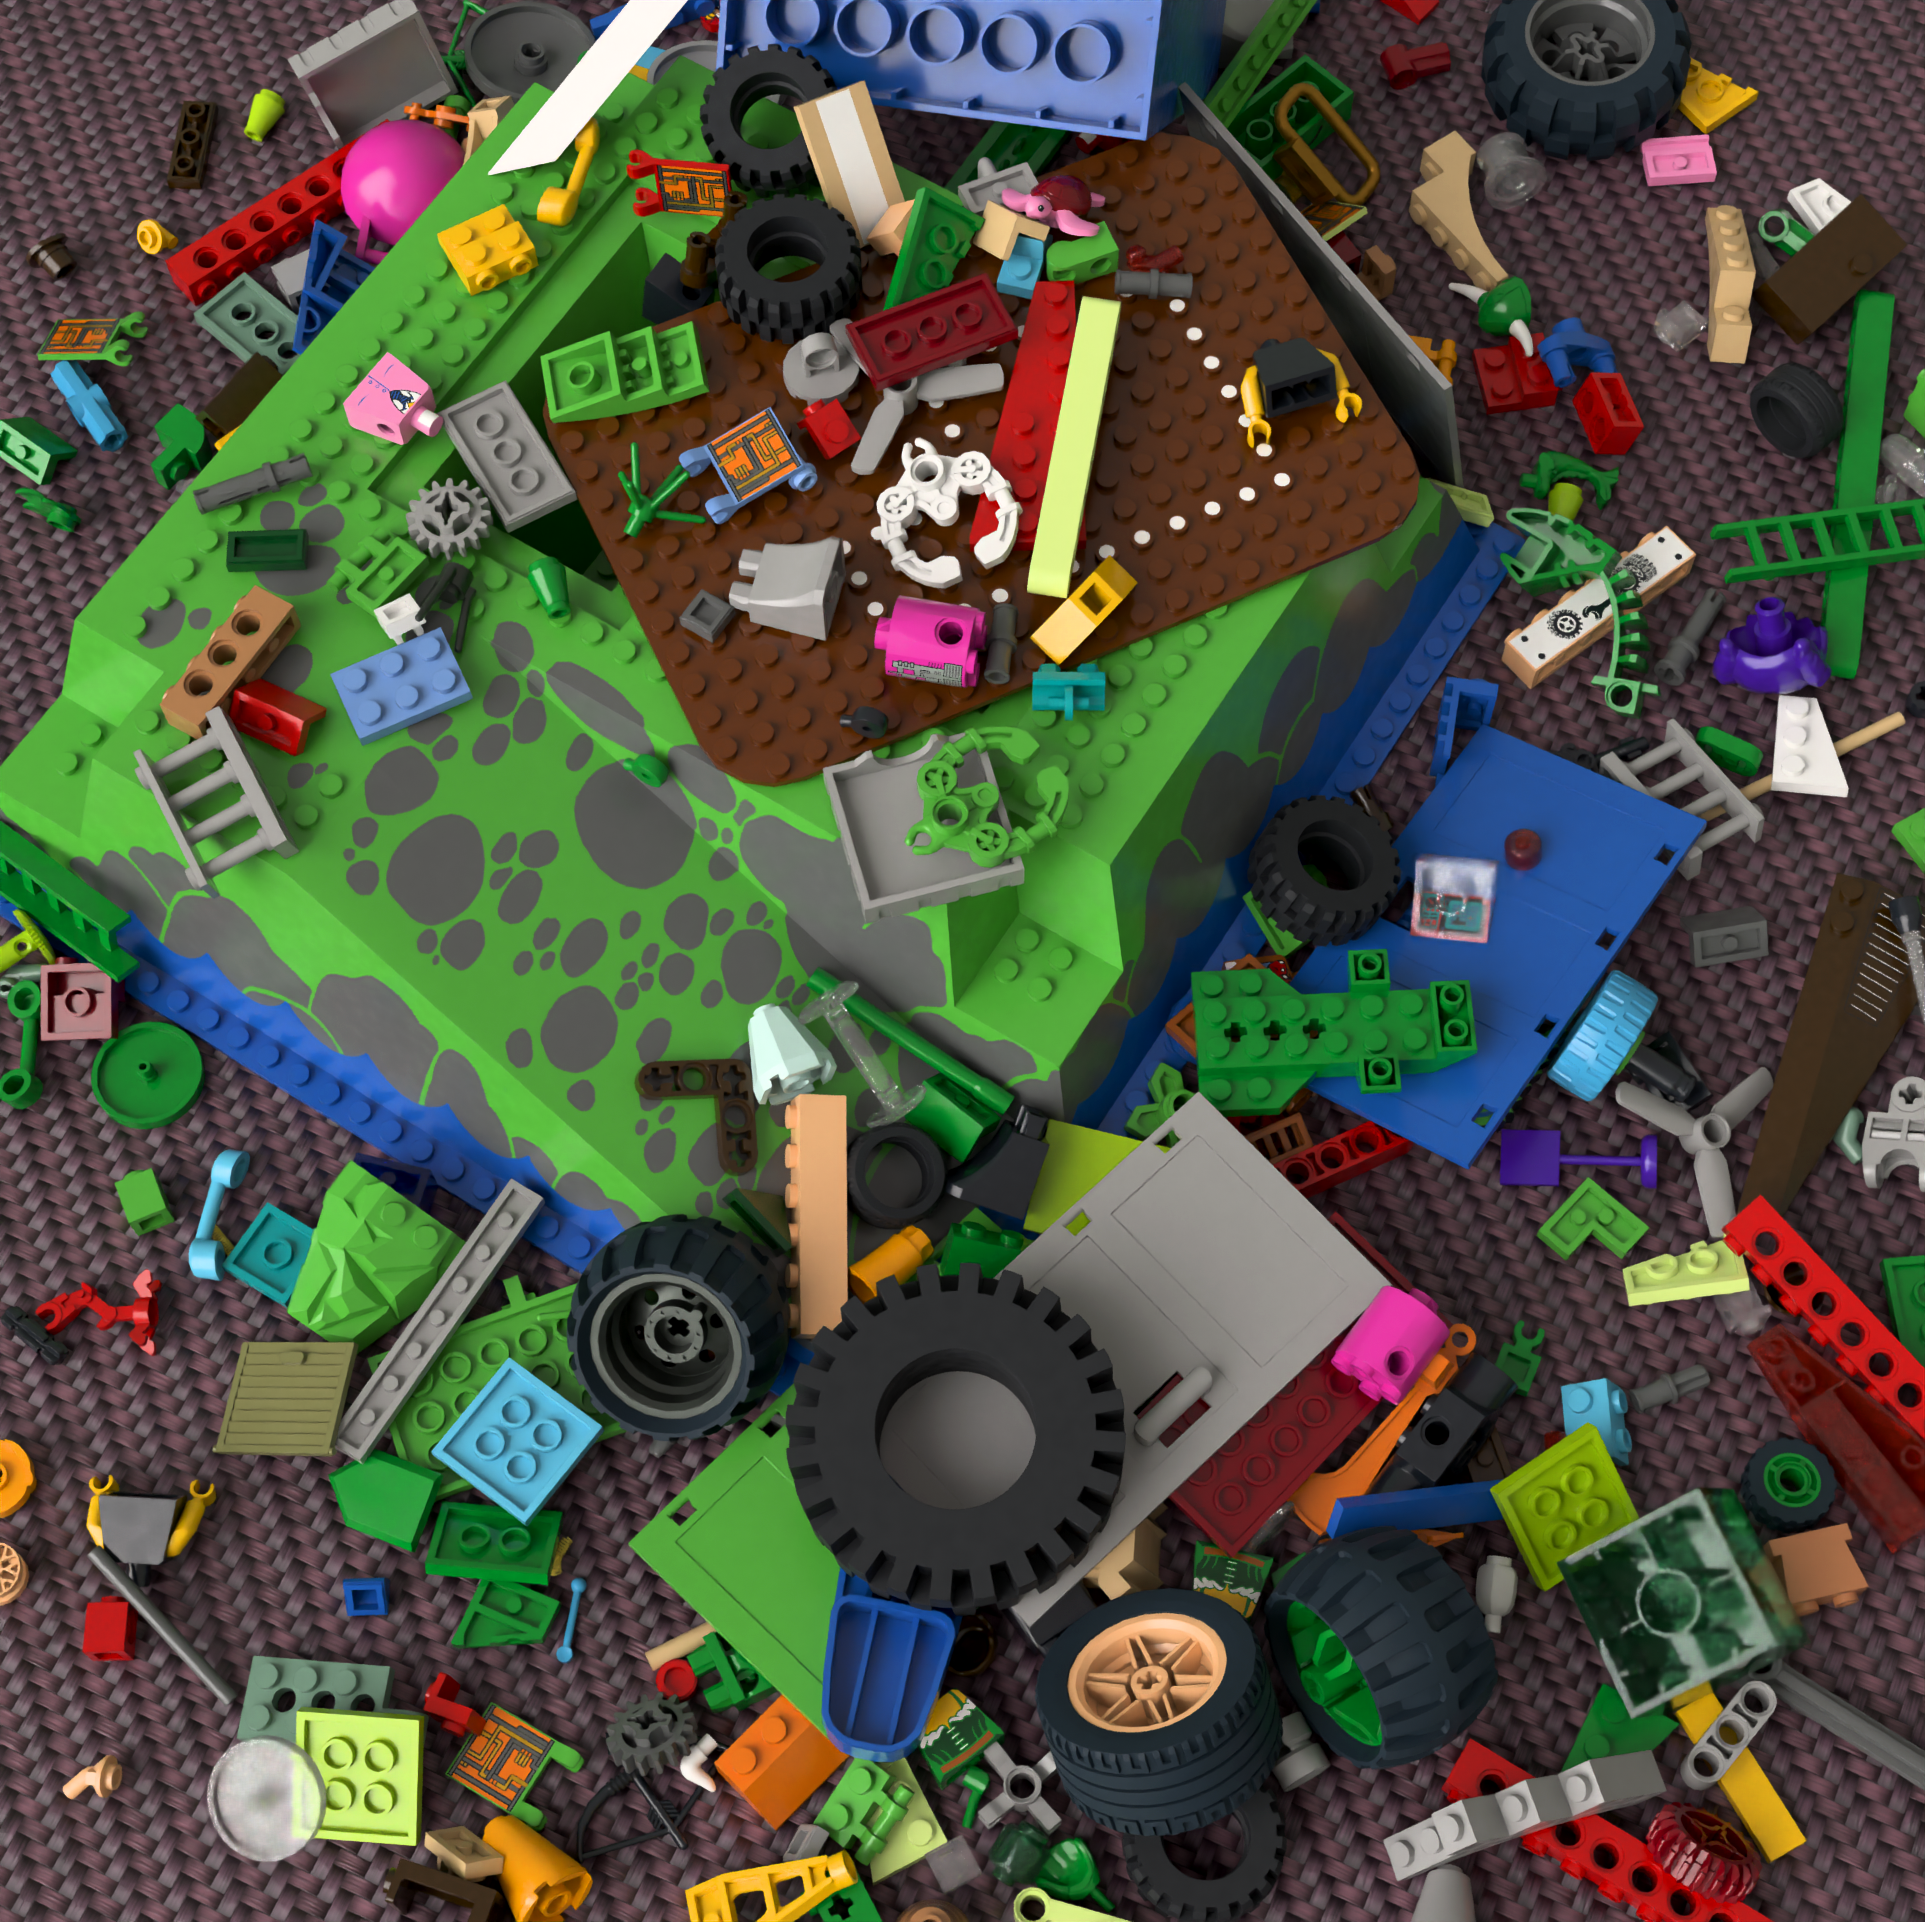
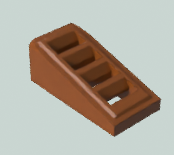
[1243,1112,1314,1165]

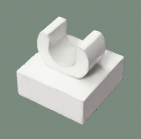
[374,593,426,645]

